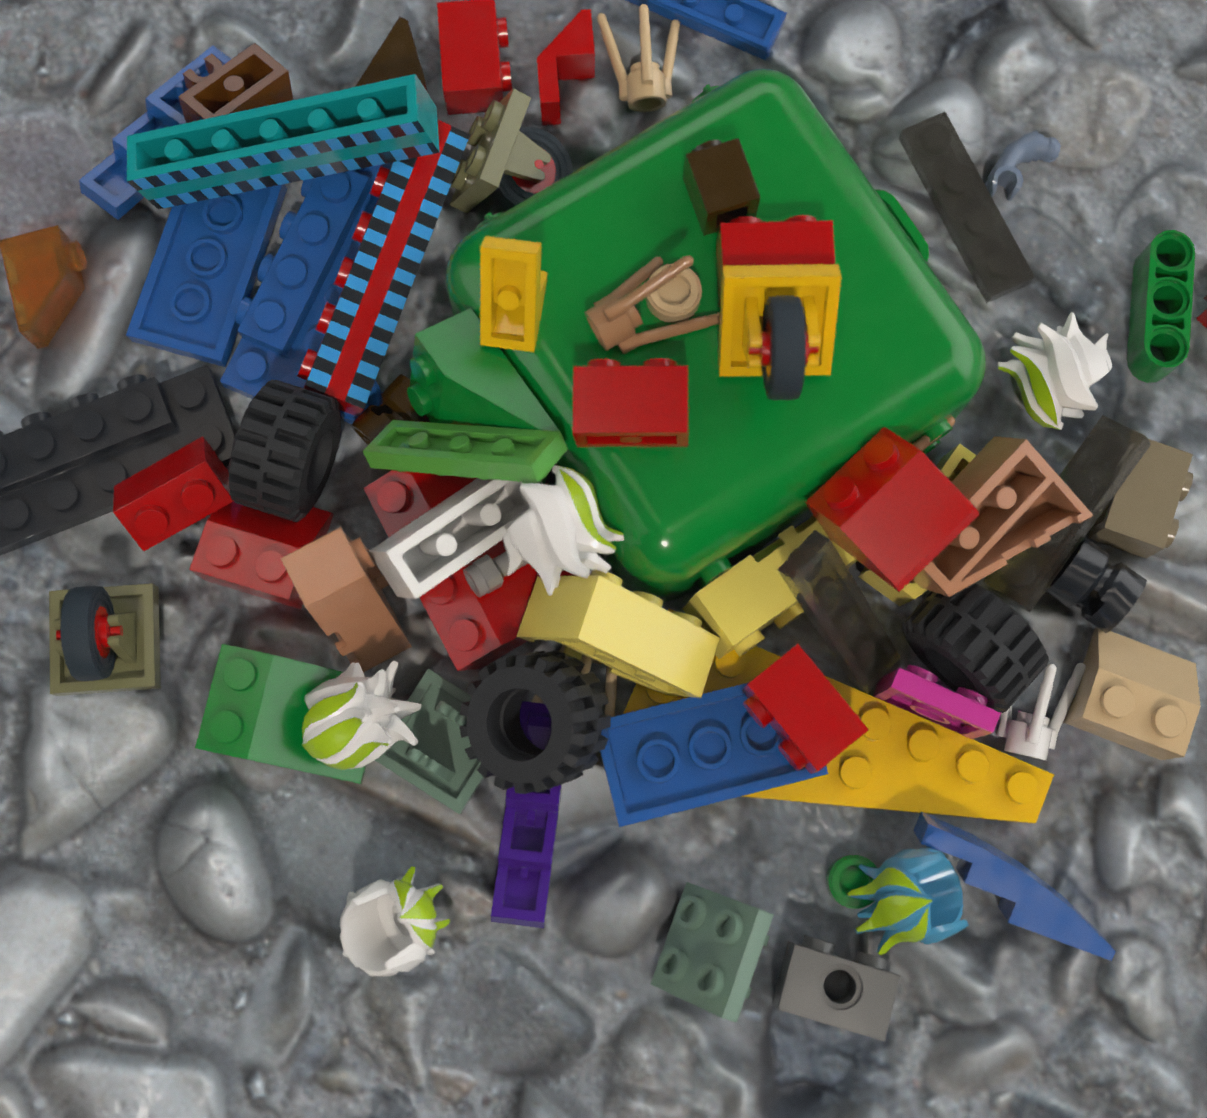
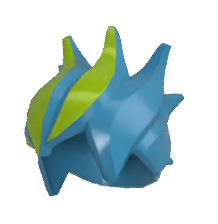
[848,848,969,955]

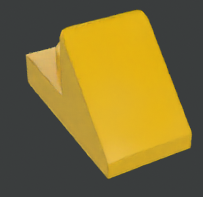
[480,236,548,352]

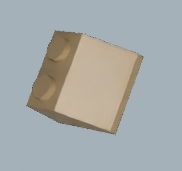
[1063,627,1201,760]

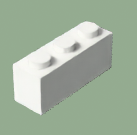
[368,478,533,599]

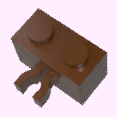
[178,43,294,123]

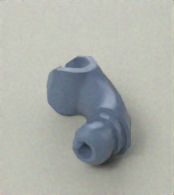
[984,130,1061,201]

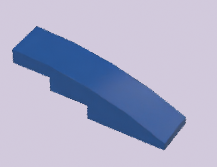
[79,45,231,220]
[913,811,1116,961]

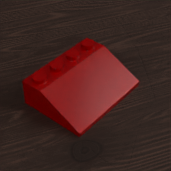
[363,470,595,671]

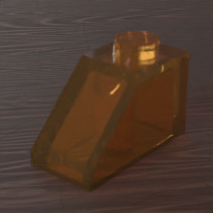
[0,225,87,349]

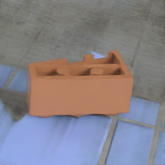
[280,527,412,673]

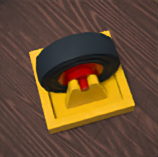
[718,264,841,400]

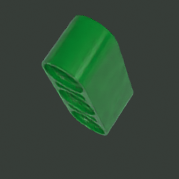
[1127,230,1195,383]

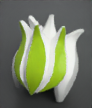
[998,312,1112,430]
[503,465,624,595]
[302,660,422,770]
[340,866,450,977]

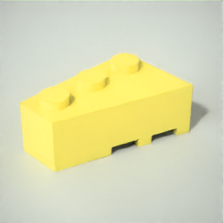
[517,570,720,698]

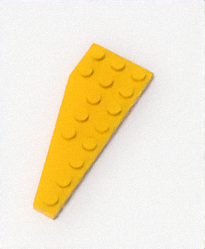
[623,609,1054,824]

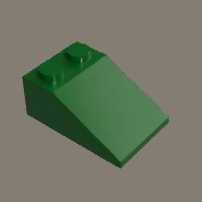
[407,308,559,484]
[195,644,366,784]

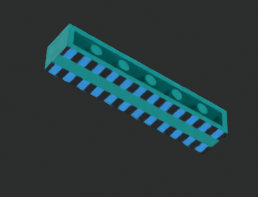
[127,74,440,210]

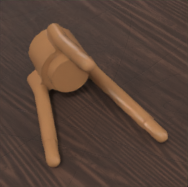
[585,256,720,355]

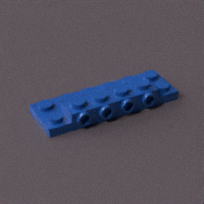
[220,162,393,399]

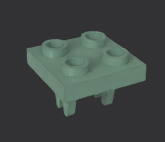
[375,669,484,815]
[651,882,774,1023]

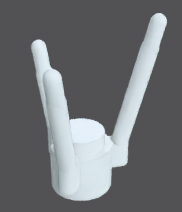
[997,663,1086,761]

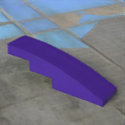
[491,701,563,928]

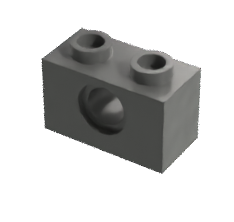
[772,935,901,1041]

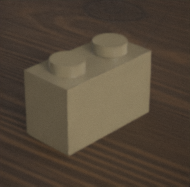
[1088,434,1193,559]

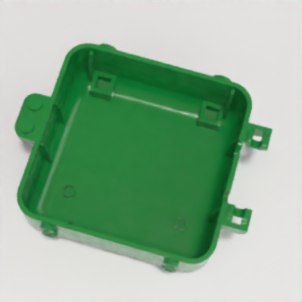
[446,69,986,602]

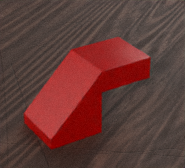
[537,9,595,126]

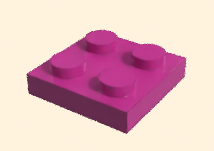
[873,665,1001,739]

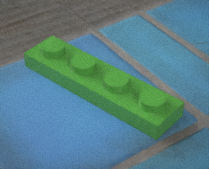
[363,420,568,484]

